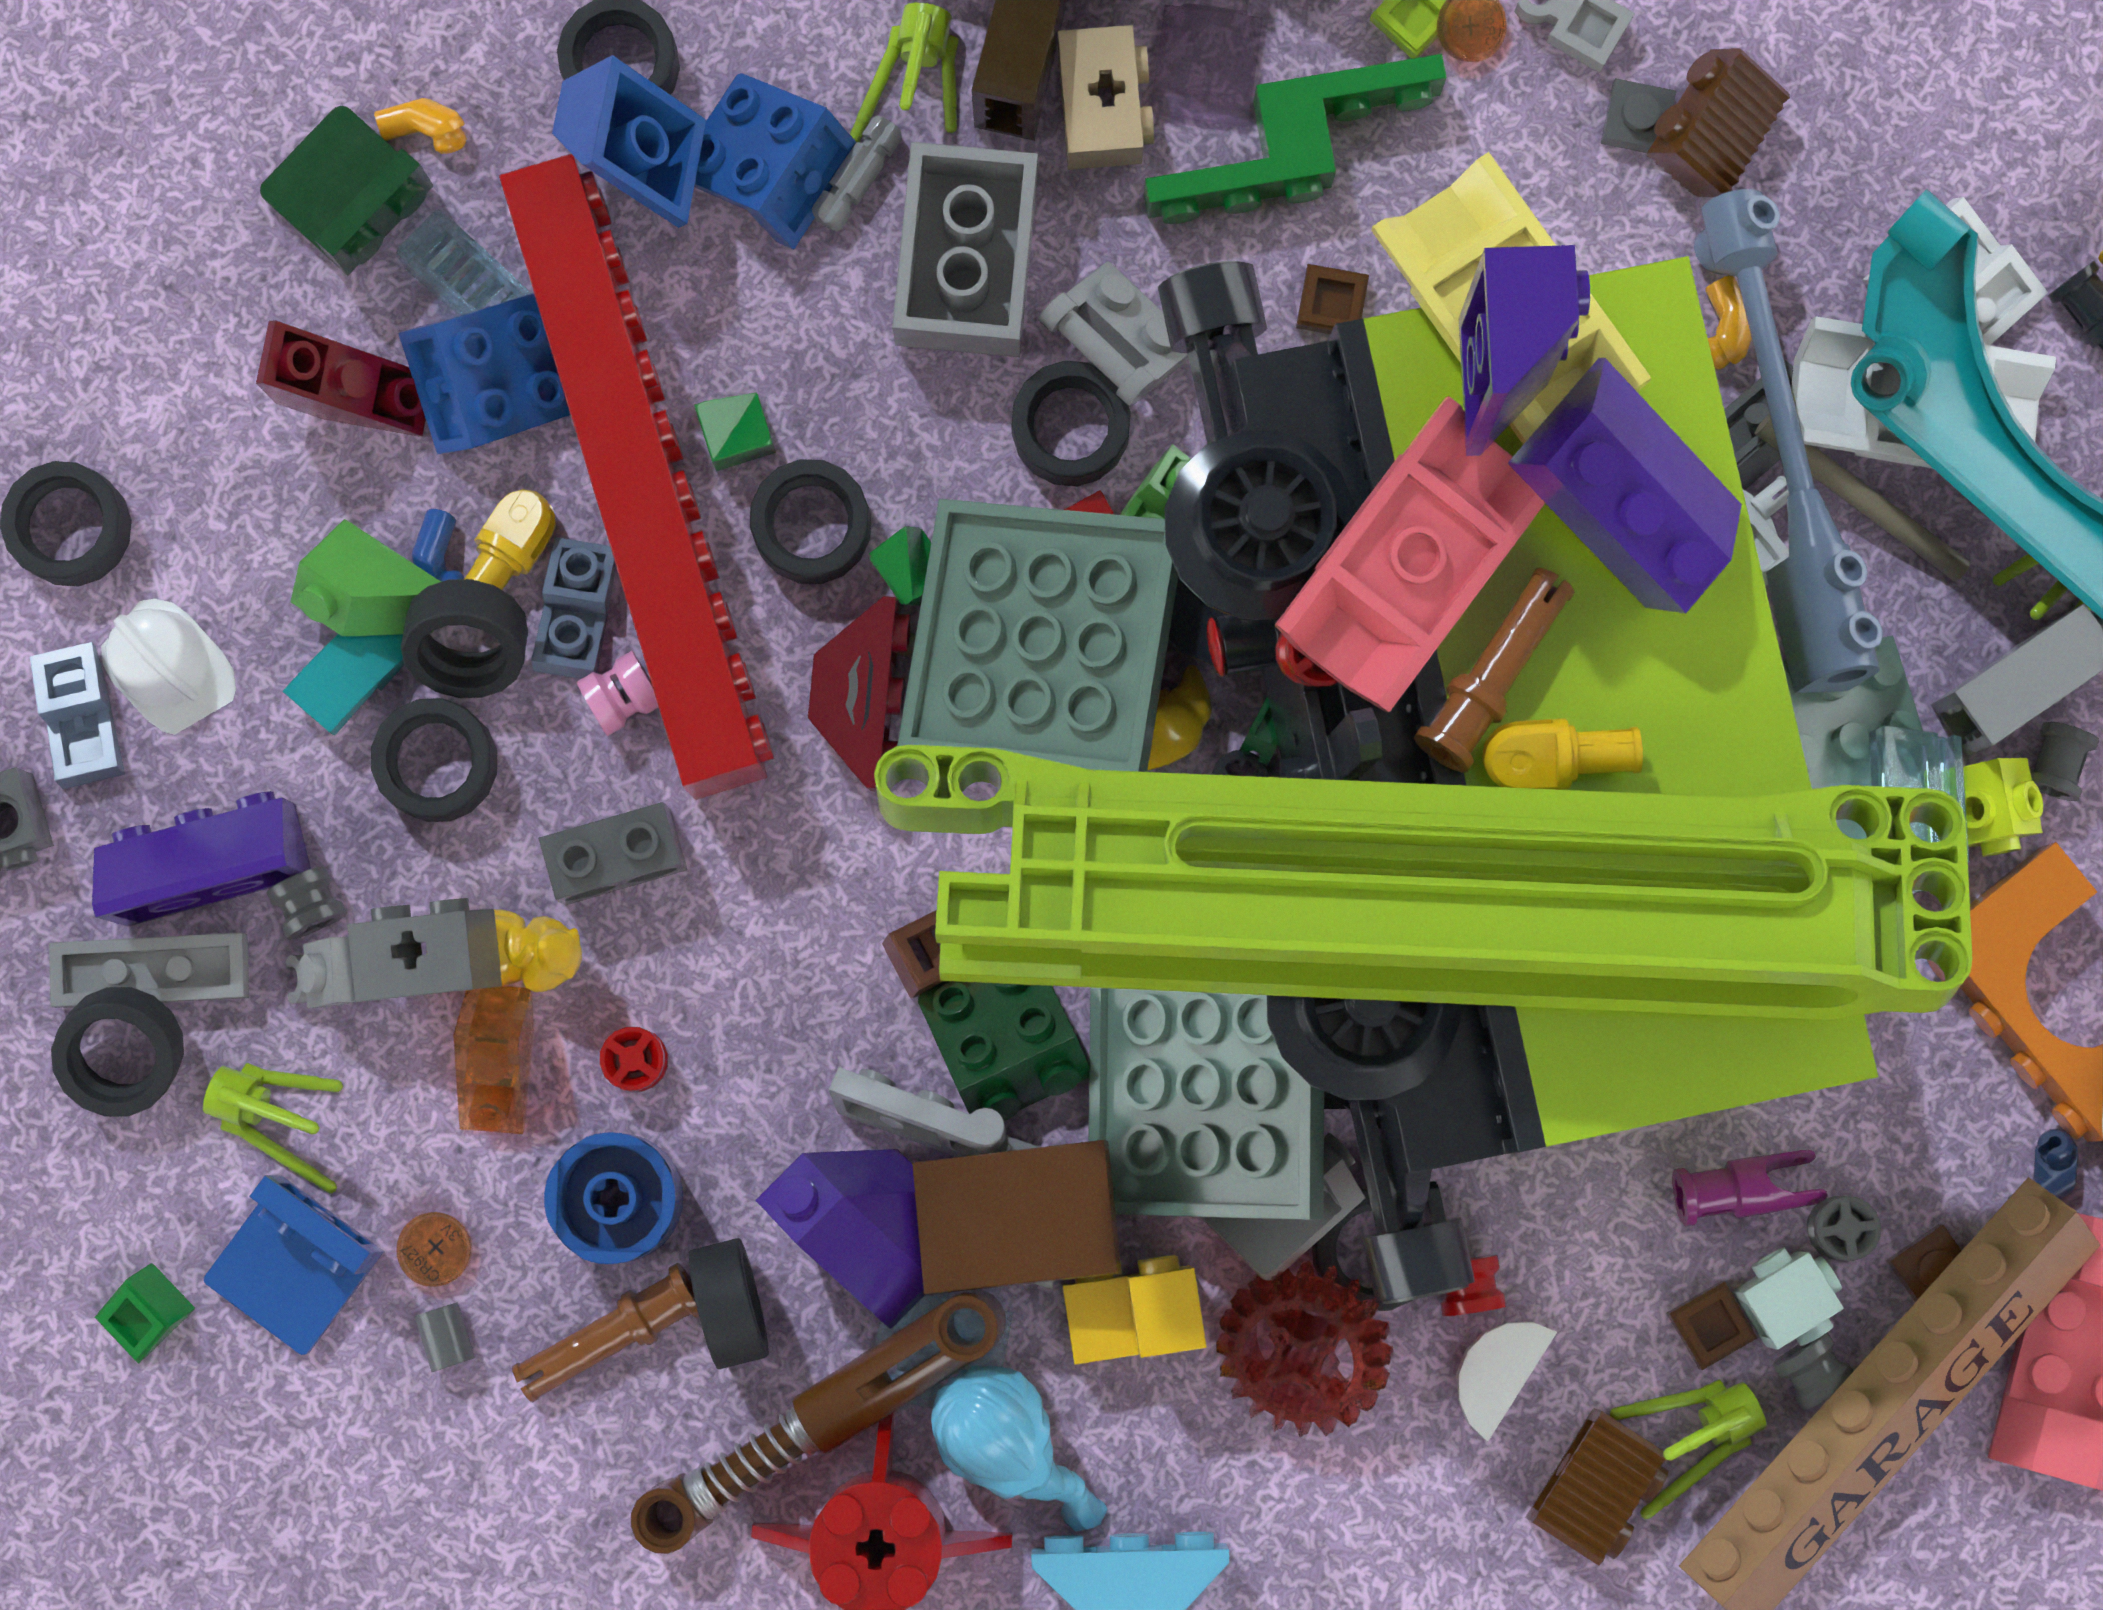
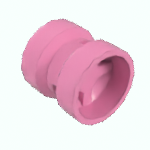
[577,650,659,736]

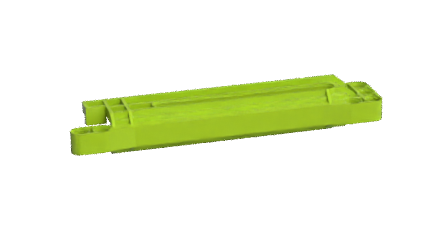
[874,745,1972,1020]

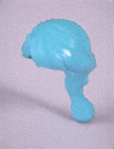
[931,1366,1107,1531]

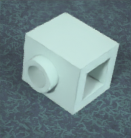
[1731,1247,1844,1350]

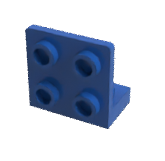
[694,73,856,250]
[398,293,571,454]
[204,1175,384,1355]

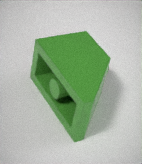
[290,519,441,636]

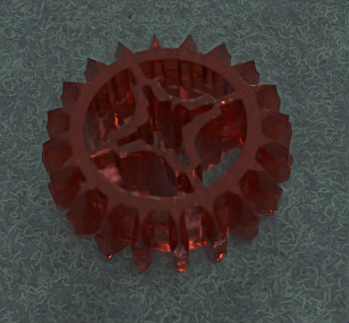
[1216,1260,1394,1438]

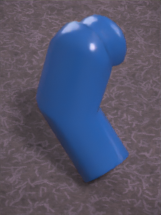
[411,509,464,582]

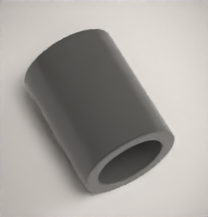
[414,1302,475,1372]

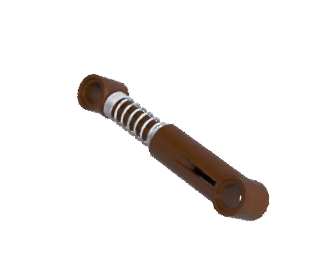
[631,1289,1006,1554]

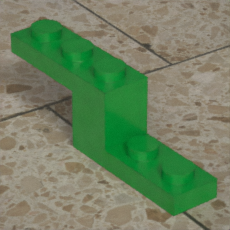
[1144,54,1447,224]

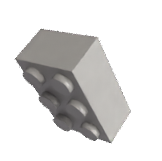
[892,142,1038,358]

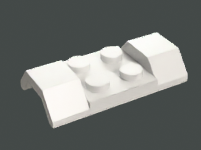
[1791,316,2056,468]

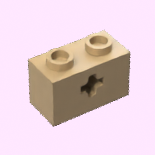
[1058,25,1154,170]

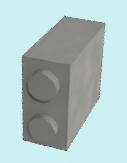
[1930,603,2103,756]

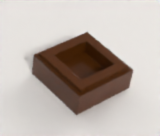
[1296,264,1369,335]
[1666,1281,1758,1370]

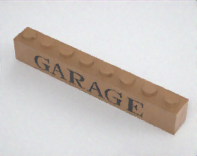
[1679,1177,2100,1610]

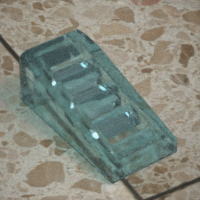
[396,209,531,316]

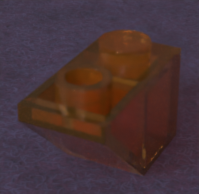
[453,986,534,1134]

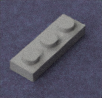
[49,933,249,1008]

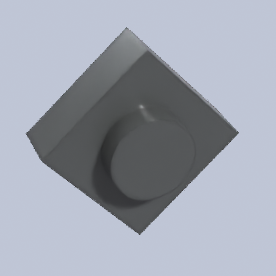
[1601,78,1676,153]

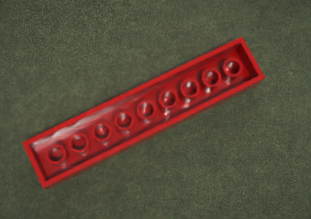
[499,154,775,800]

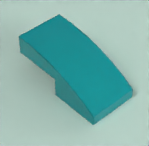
[282,634,404,736]

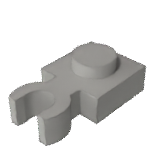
[1514,0,1635,73]
[286,937,355,1008]

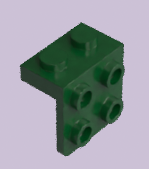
[260,106,433,276]
[918,981,1090,1121]

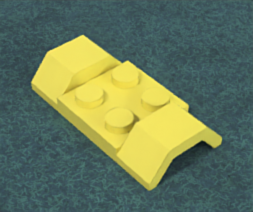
[1371,152,1651,444]

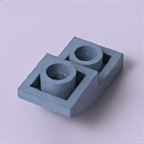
[531,537,616,679]

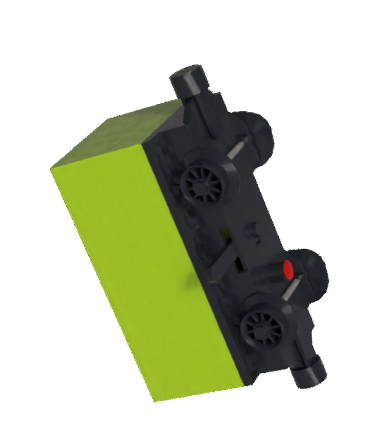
[1158,256,1879,1304]

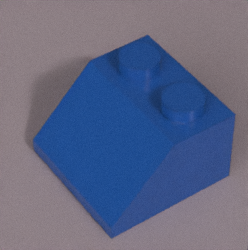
[552,55,706,228]

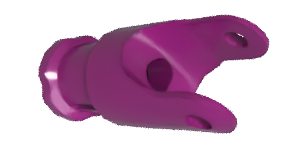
[1672,1150,1828,1227]

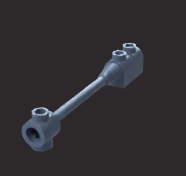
[1694,189,1883,693]

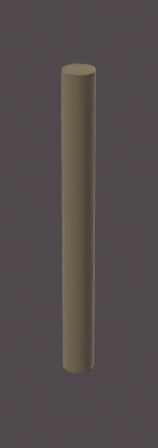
[1755,414,1971,582]

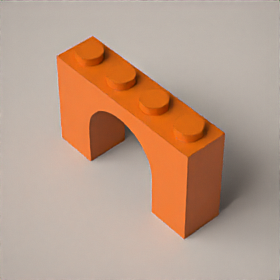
[1927,842,2103,1142]

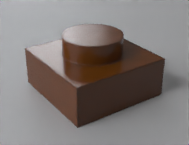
[1886,1224,1962,1302]

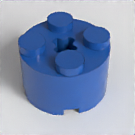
[544,1132,683,1264]

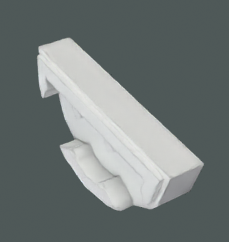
[1456,1322,1557,1442]

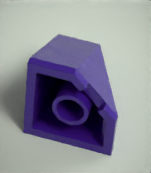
[755,1149,926,1329]

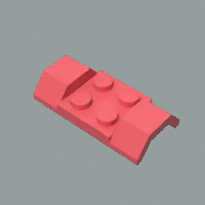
[1275,396,1545,712]
[1987,1213,2103,1491]

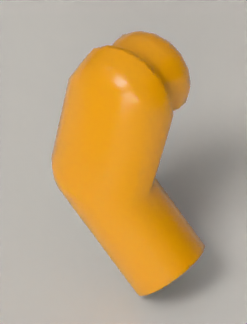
[374,98,467,154]
[1705,275,1752,370]

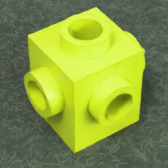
[1940,758,2043,857]

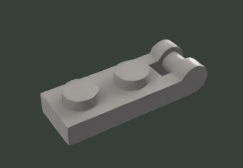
[828,1067,1011,1157]

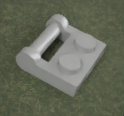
[1038,261,1189,407]

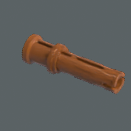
[1414,568,1575,773]
[512,1262,699,1403]

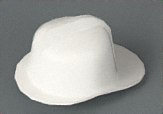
[101,599,236,735]

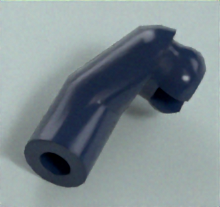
[2008,1129,2078,1200]

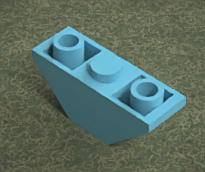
[1031,1531,1229,1610]

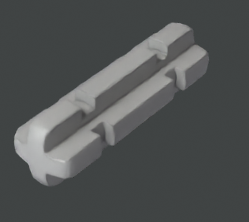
[812,116,902,231]

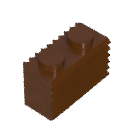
[1647,48,1790,197]
[1525,1408,1669,1566]

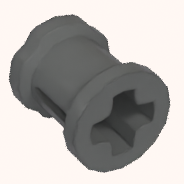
[2030,721,2099,801]

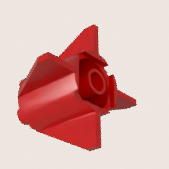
[751,1412,1012,1610]

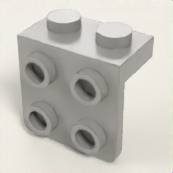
[1200,1133,1365,1280]

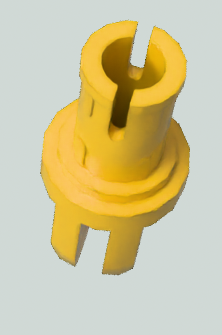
[464,489,556,590]
[1482,718,1643,790]

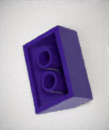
[1458,245,1590,456]
[1508,358,1742,613]
[92,791,311,927]

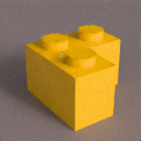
[1062,1255,1207,1365]

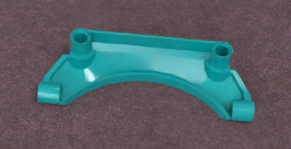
[1850,189,2103,619]

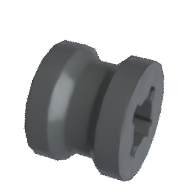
[266,866,347,940]
[1807,1196,1881,1261]
[1772,1332,1853,1410]

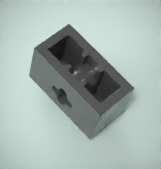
[347,898,502,1002]

